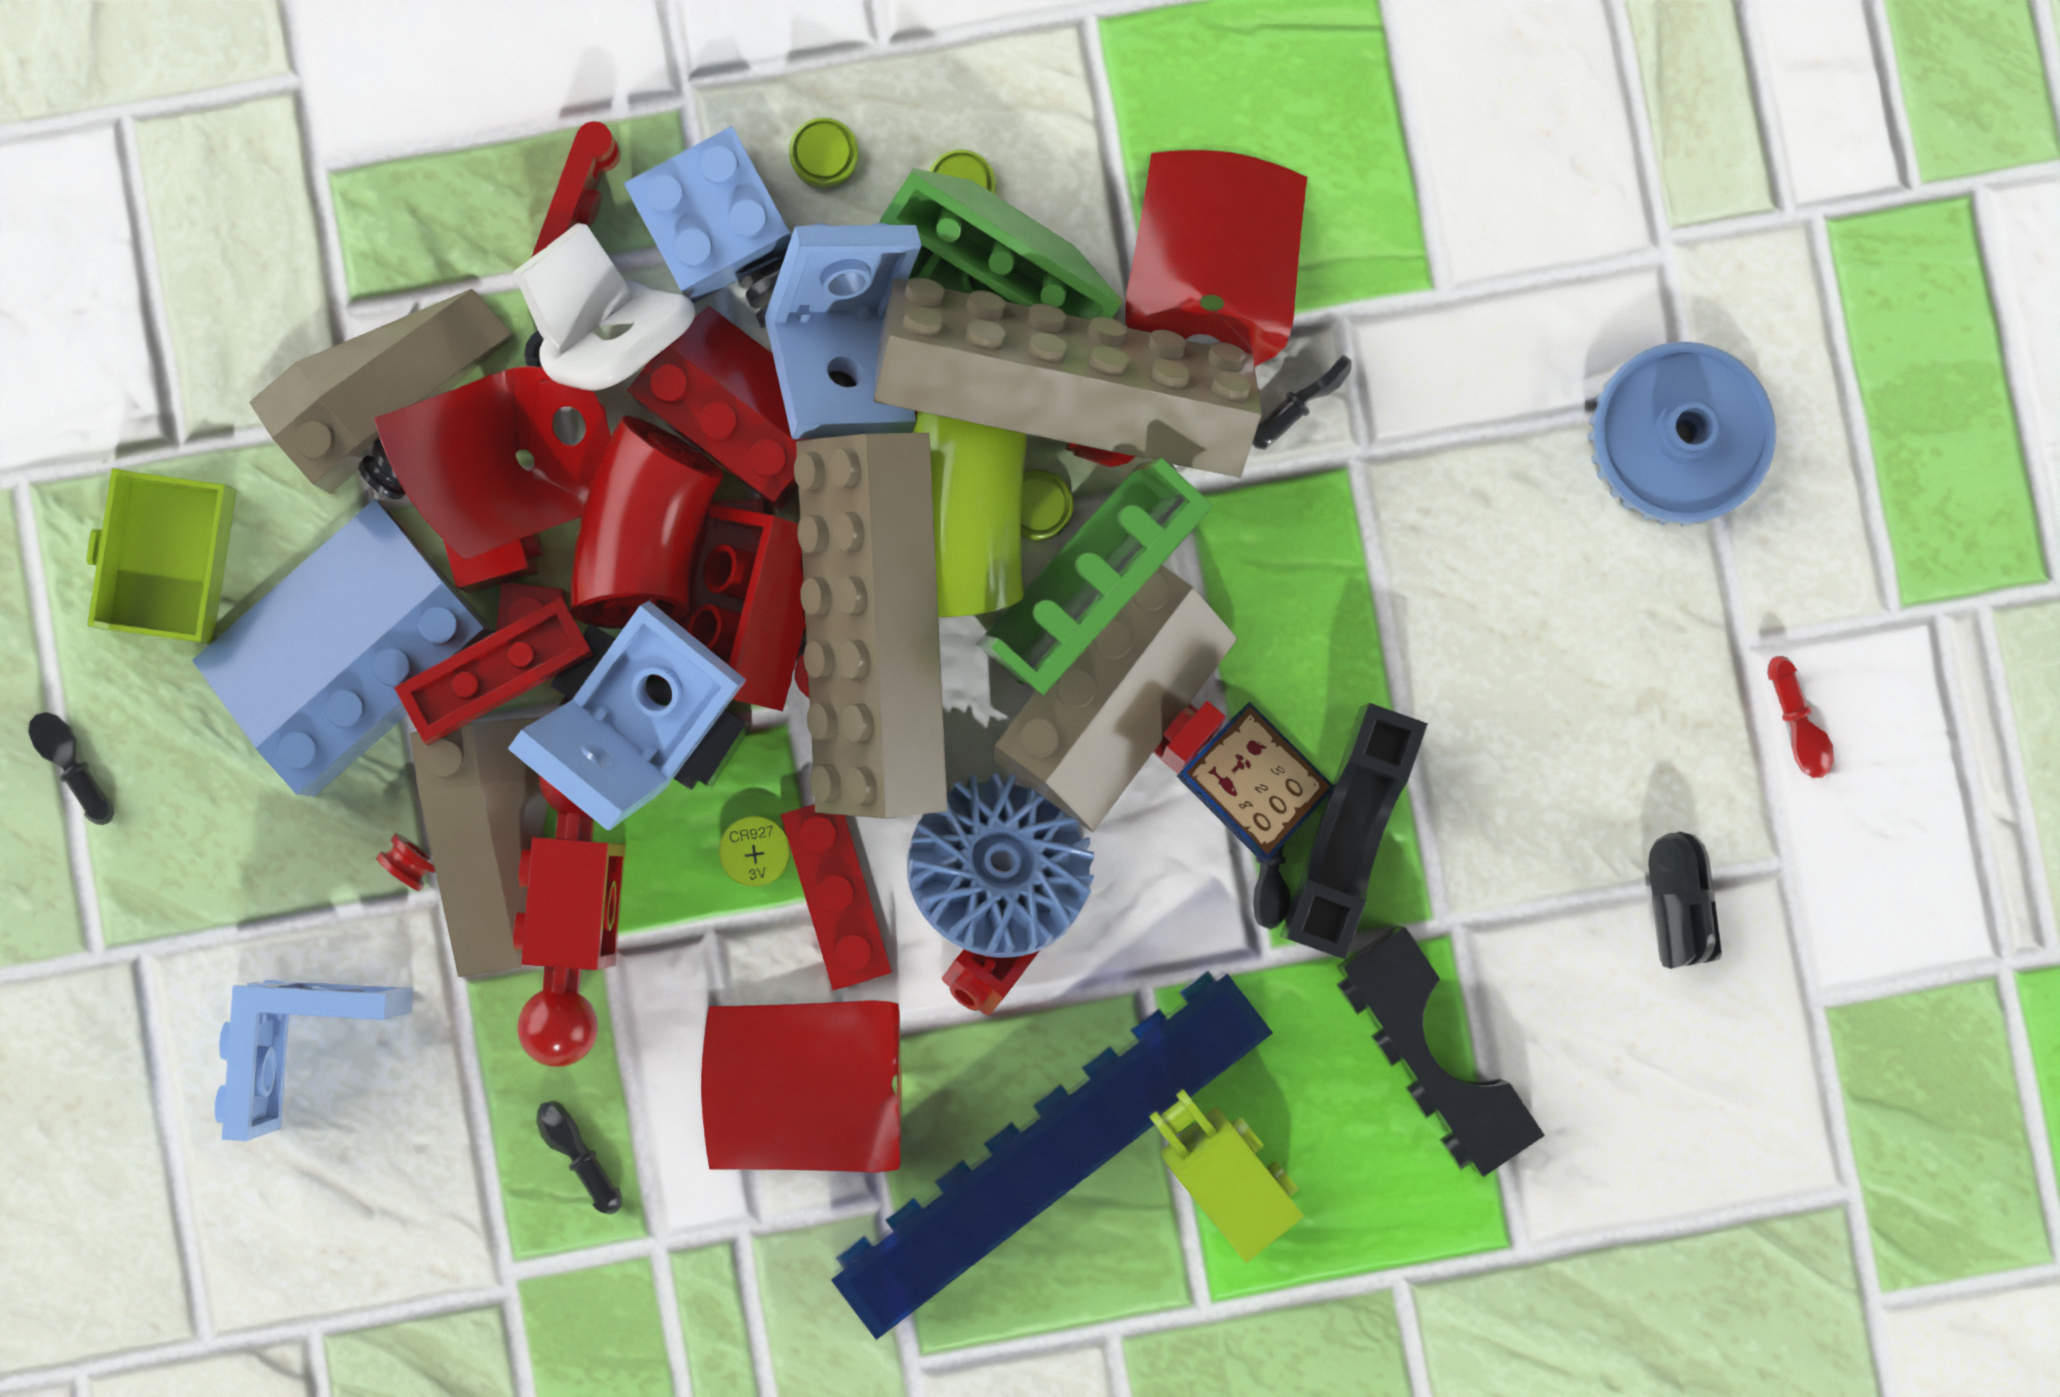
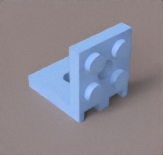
[765,223,921,439]
[508,601,746,831]
[215,980,413,1141]

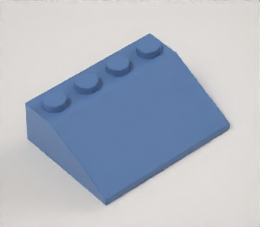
[192,499,495,796]

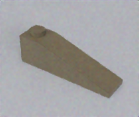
[249,289,514,494]
[410,717,548,977]

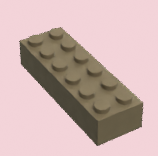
[873,278,1262,478]
[794,433,948,819]

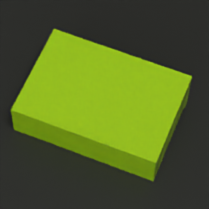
[86,468,237,645]

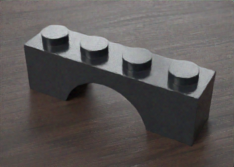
[1279,703,1428,960]
[1336,925,1545,1177]

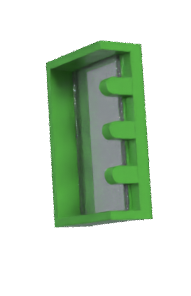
[976,458,1214,696]

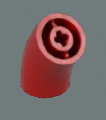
[570,415,724,629]

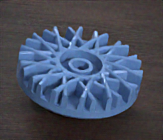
[1588,342,1776,526]
[907,773,1094,957]

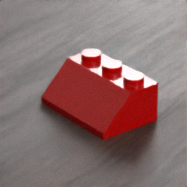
[627,306,820,511]
[651,504,806,712]

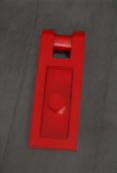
[531,121,621,258]

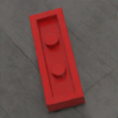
[394,597,594,745]
[780,804,893,991]

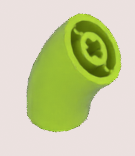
[912,412,1027,617]

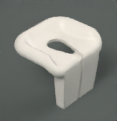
[513,223,695,390]

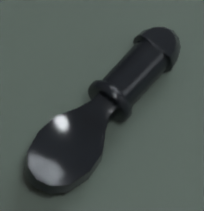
[1252,355,1352,450]
[28,712,114,825]
[1253,837,1290,930]
[536,1100,622,1215]

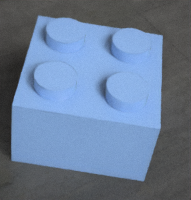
[623,126,791,303]

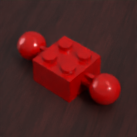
[513,775,626,1067]

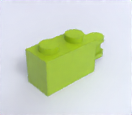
[1149,1089,1304,1263]

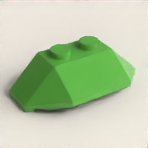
[879,168,1122,320]

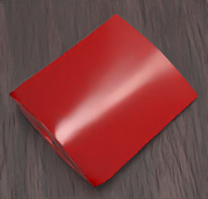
[1125,150,1307,367]
[374,366,611,560]
[701,1000,902,1173]

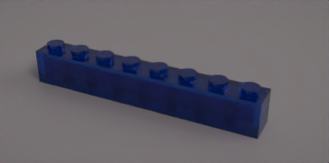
[831,970,1273,1340]

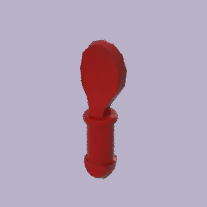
[1767,656,1834,779]

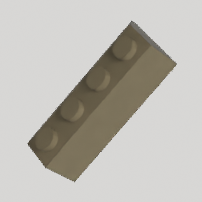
[994,565,1238,833]

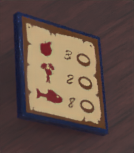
[1176,701,1333,864]

